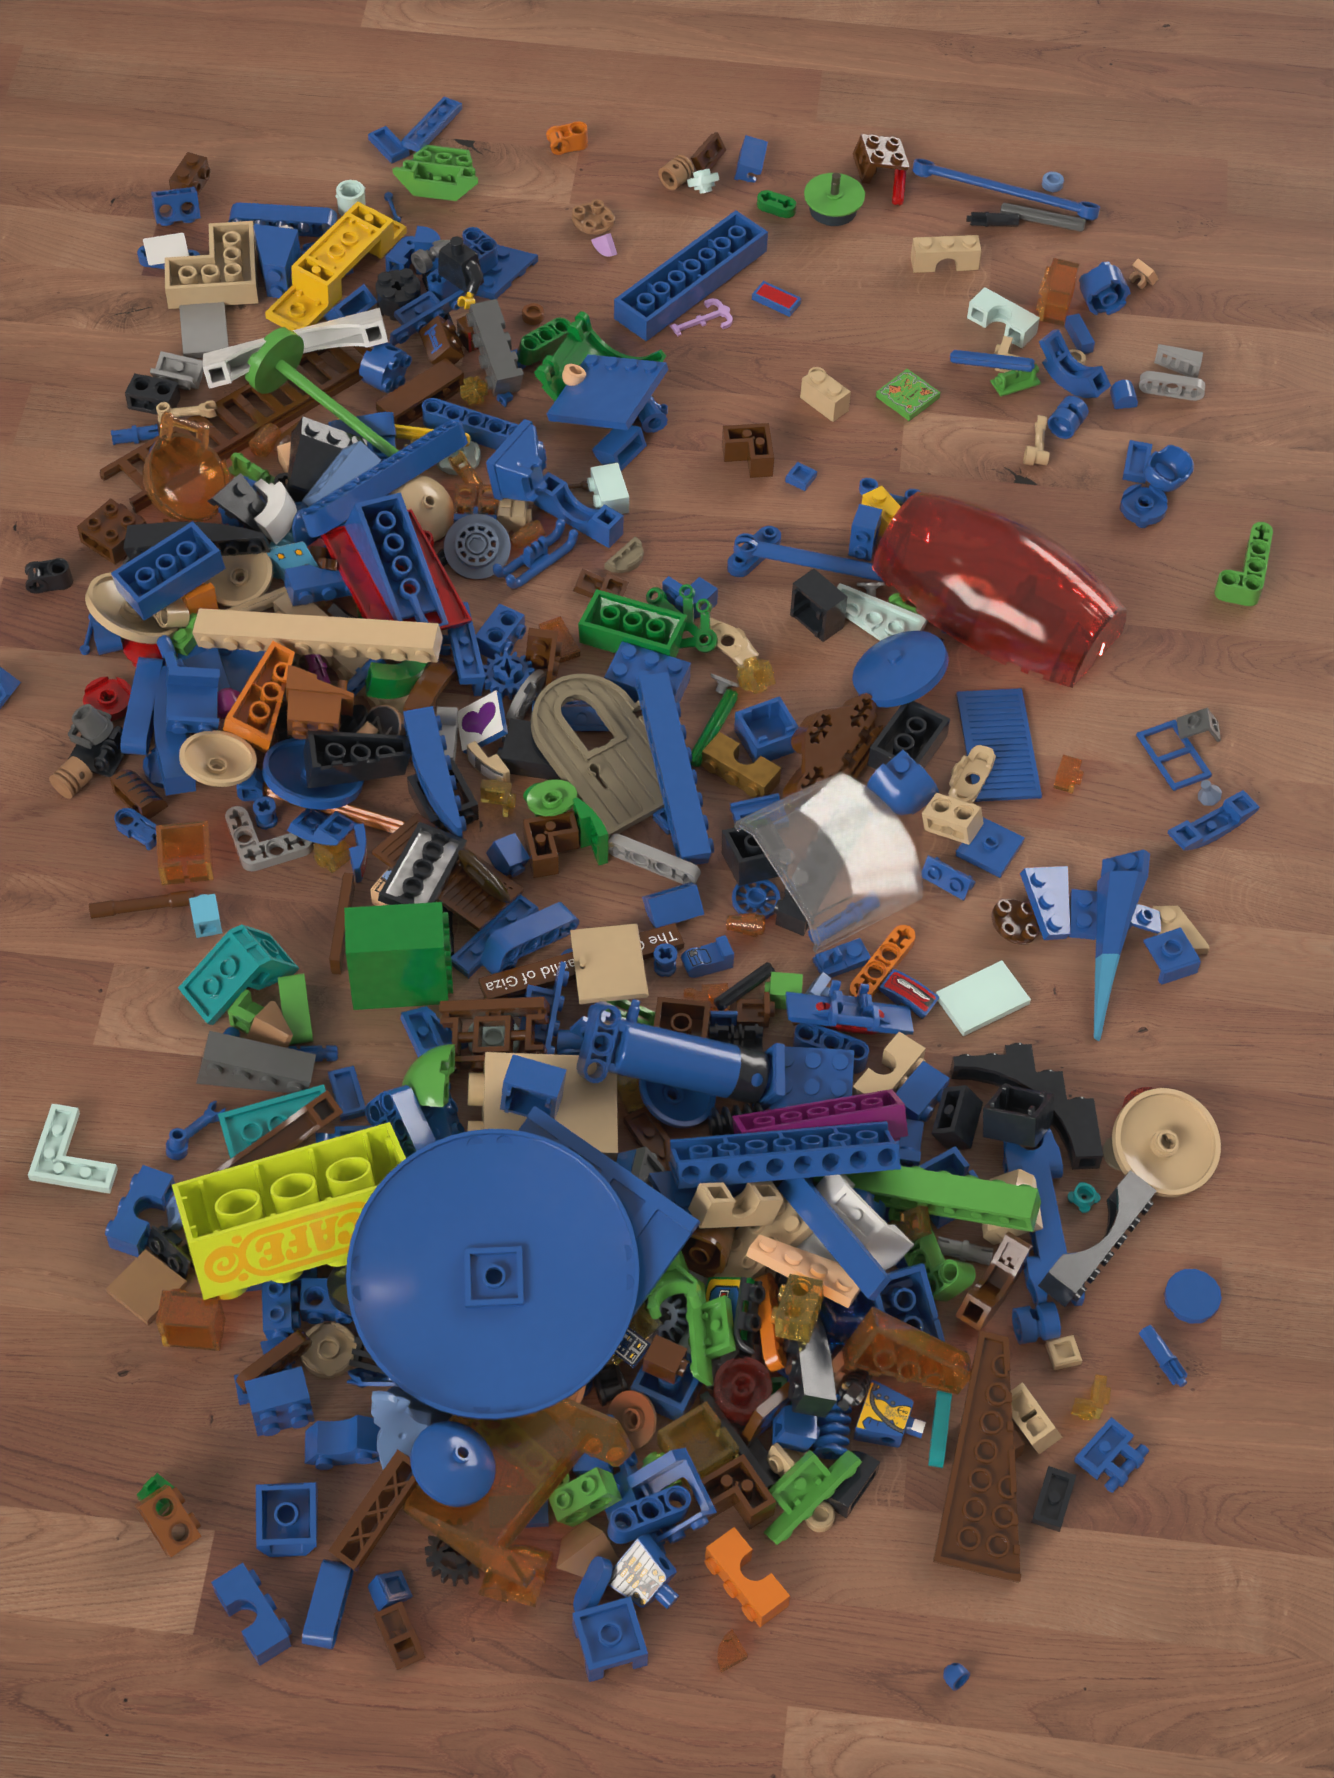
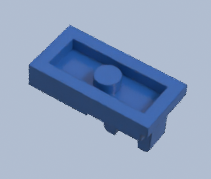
[812,938,871,978]

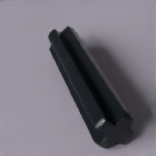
[713,962,775,1011]

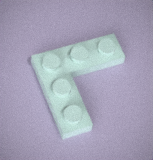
[28,1104,118,1194]

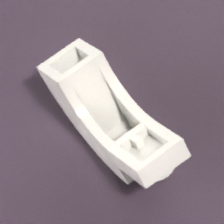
[254,479,297,544]

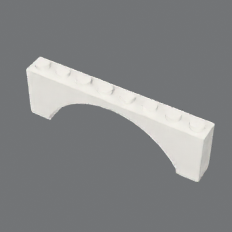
[202,308,388,389]

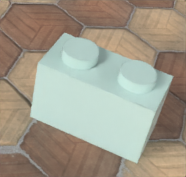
[587,463,629,514]

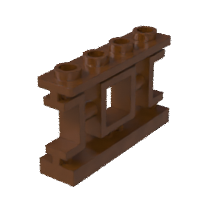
[439,997,550,1074]

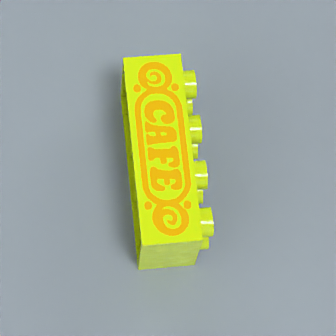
[172,1122,406,1300]

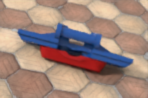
[785,980,914,1035]

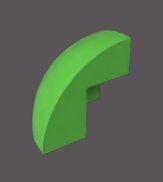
[401,1044,455,1107]

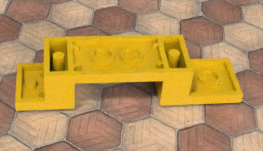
[265,201,407,330]

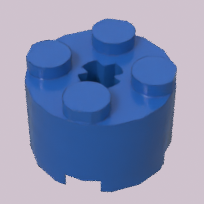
[1079,262,1131,315]

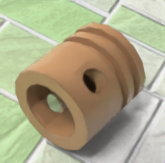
[658,154,695,190]
[49,756,93,799]

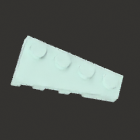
[837,583,927,641]

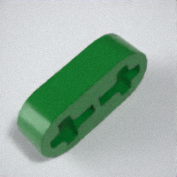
[757,190,796,218]

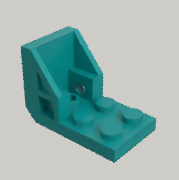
[178,924,299,1025]

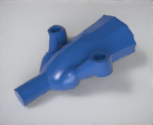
[633,396,668,433]

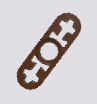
[236,1330,312,1394]

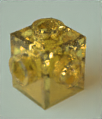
[736,656,776,694]

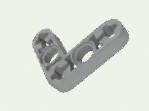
[225,806,313,872]

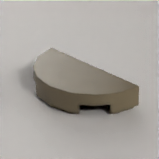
[604,536,644,573]

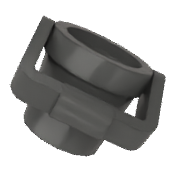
[68,704,113,749]

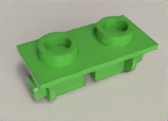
[990,364,1041,397]
[227,453,275,492]

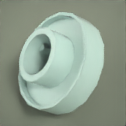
[687,169,720,194]

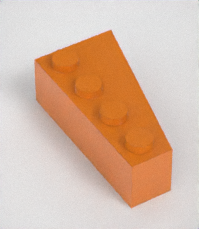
[223,641,295,754]

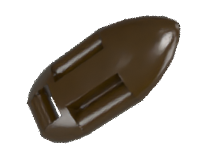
[457,848,511,903]

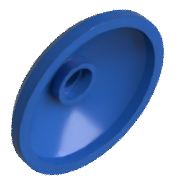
[639,1079,716,1128]
[410,1421,496,1507]

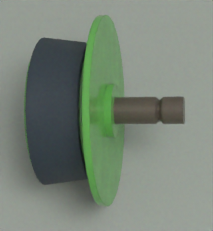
[804,173,865,226]

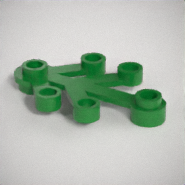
[646,584,718,653]

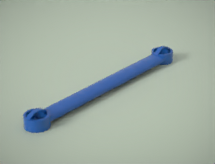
[912,159,1100,220]
[733,533,946,597]

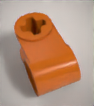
[546,121,588,155]

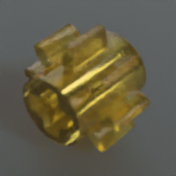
[460,376,488,405]

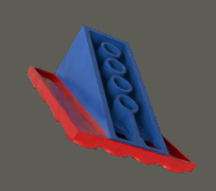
[321,492,472,631]

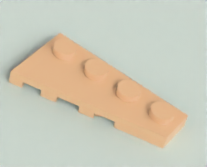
[746,1235,861,1308]

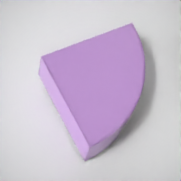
[591,233,617,257]

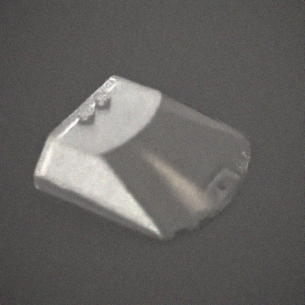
[734,772,923,954]

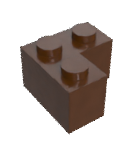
[722,423,774,478]
[523,811,579,878]
[693,1454,776,1530]

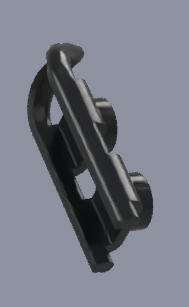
[733,1277,766,1355]

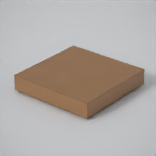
[106,1249,187,1325]

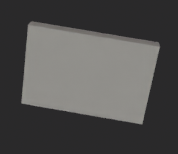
[179,302,229,359]

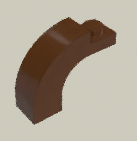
[955,1232,1033,1331]

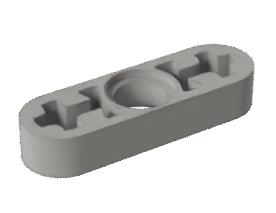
[1139,371,1206,401]

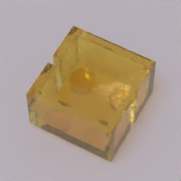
[657,1401,739,1491]

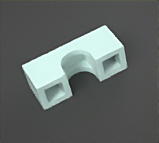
[967,287,1040,348]

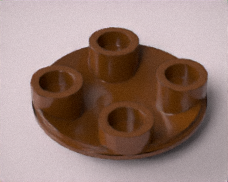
[992,899,1039,945]

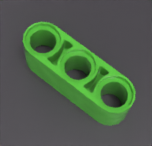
[278,974,313,1045]

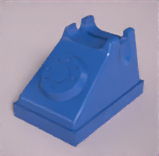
[486,419,547,502]
[872,1263,947,1363]

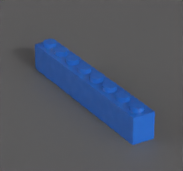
[636,672,714,865]

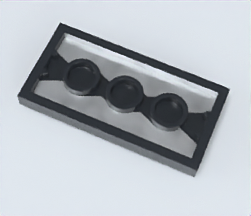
[378,822,467,905]

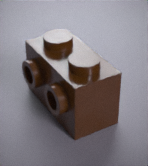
[169,152,211,205]

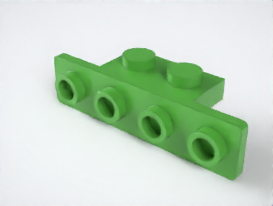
[684,1274,736,1386]
[764,1450,862,1545]

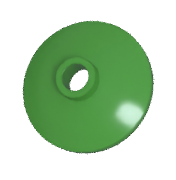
[527,780,578,816]

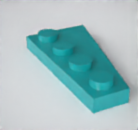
[218,1084,326,1159]

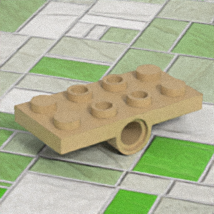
[714,1192,813,1280]

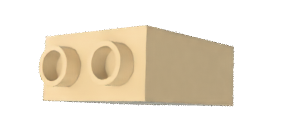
[467,1052,618,1162]

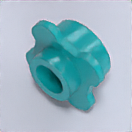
[1067,1182,1101,1213]

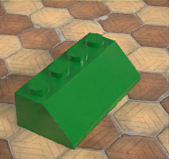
[578,589,687,658]

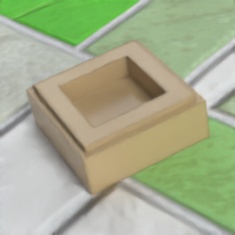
[1045,1335,1082,1370]

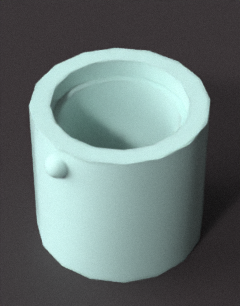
[335,180,366,216]

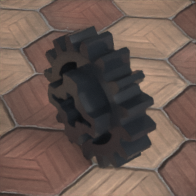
[425,1519,490,1586]

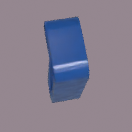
[427,227,498,301]
[480,902,579,975]
[365,1085,436,1158]

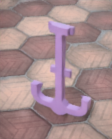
[670,299,733,337]

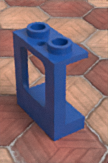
[626,1448,717,1544]

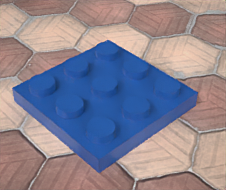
[770,1046,854,1110]

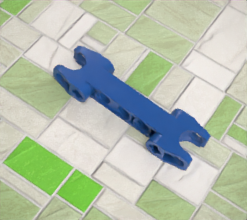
[1002,1128,1085,1306]

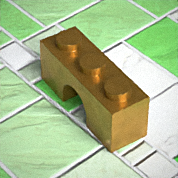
[701,732,781,798]

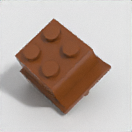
[286,665,354,739]

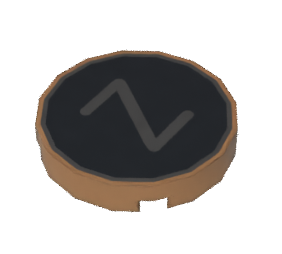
[362,705,405,736]

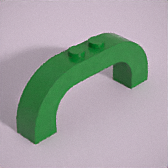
[356,605,428,699]

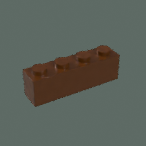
[376,358,465,426]

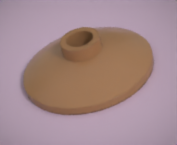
[607,1390,657,1450]

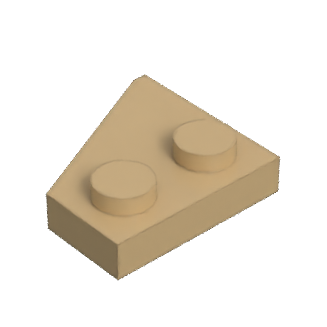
[1152,906,1209,954]

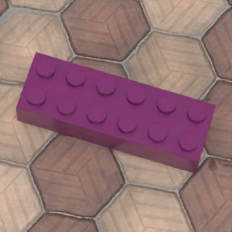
[732,1089,908,1141]

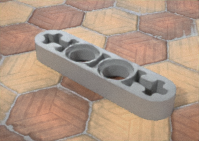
[608,834,701,884]

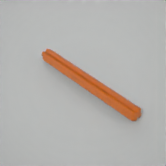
[263,783,405,833]

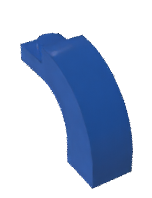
[1039,329,1111,398]

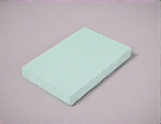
[936,960,1031,1037]

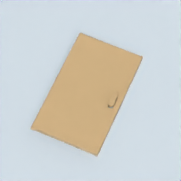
[570,924,649,1004]

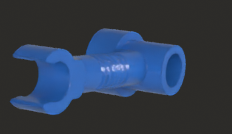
[166,1101,226,1160]

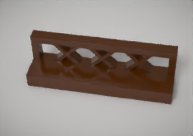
[328,1449,418,1572]

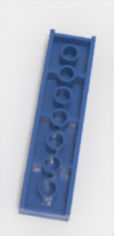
[669,1121,901,1189]

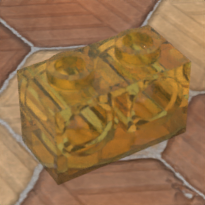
[771,1274,824,1343]

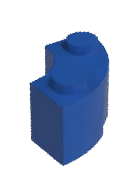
[305,1415,381,1470]

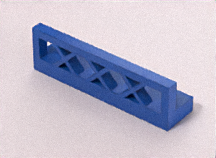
[447,602,486,696]
[532,700,610,731]

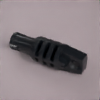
[836,1362,876,1412]

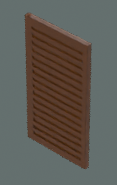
[372,813,524,931]

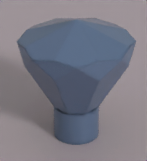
[1198,780,1222,806]

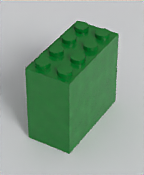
[344,902,453,1010]

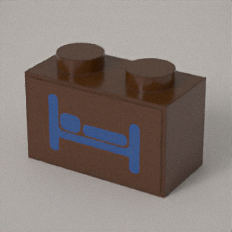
[418,315,464,365]

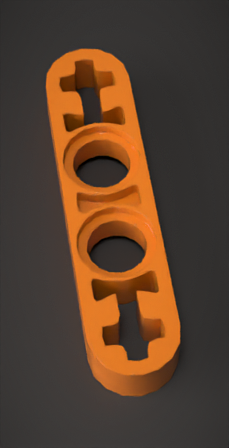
[849,925,915,998]
[755,1273,787,1372]

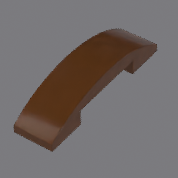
[403,658,459,711]

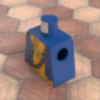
[853,1380,926,1448]

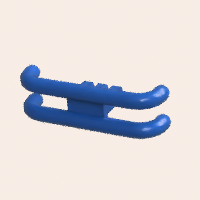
[493,519,578,589]

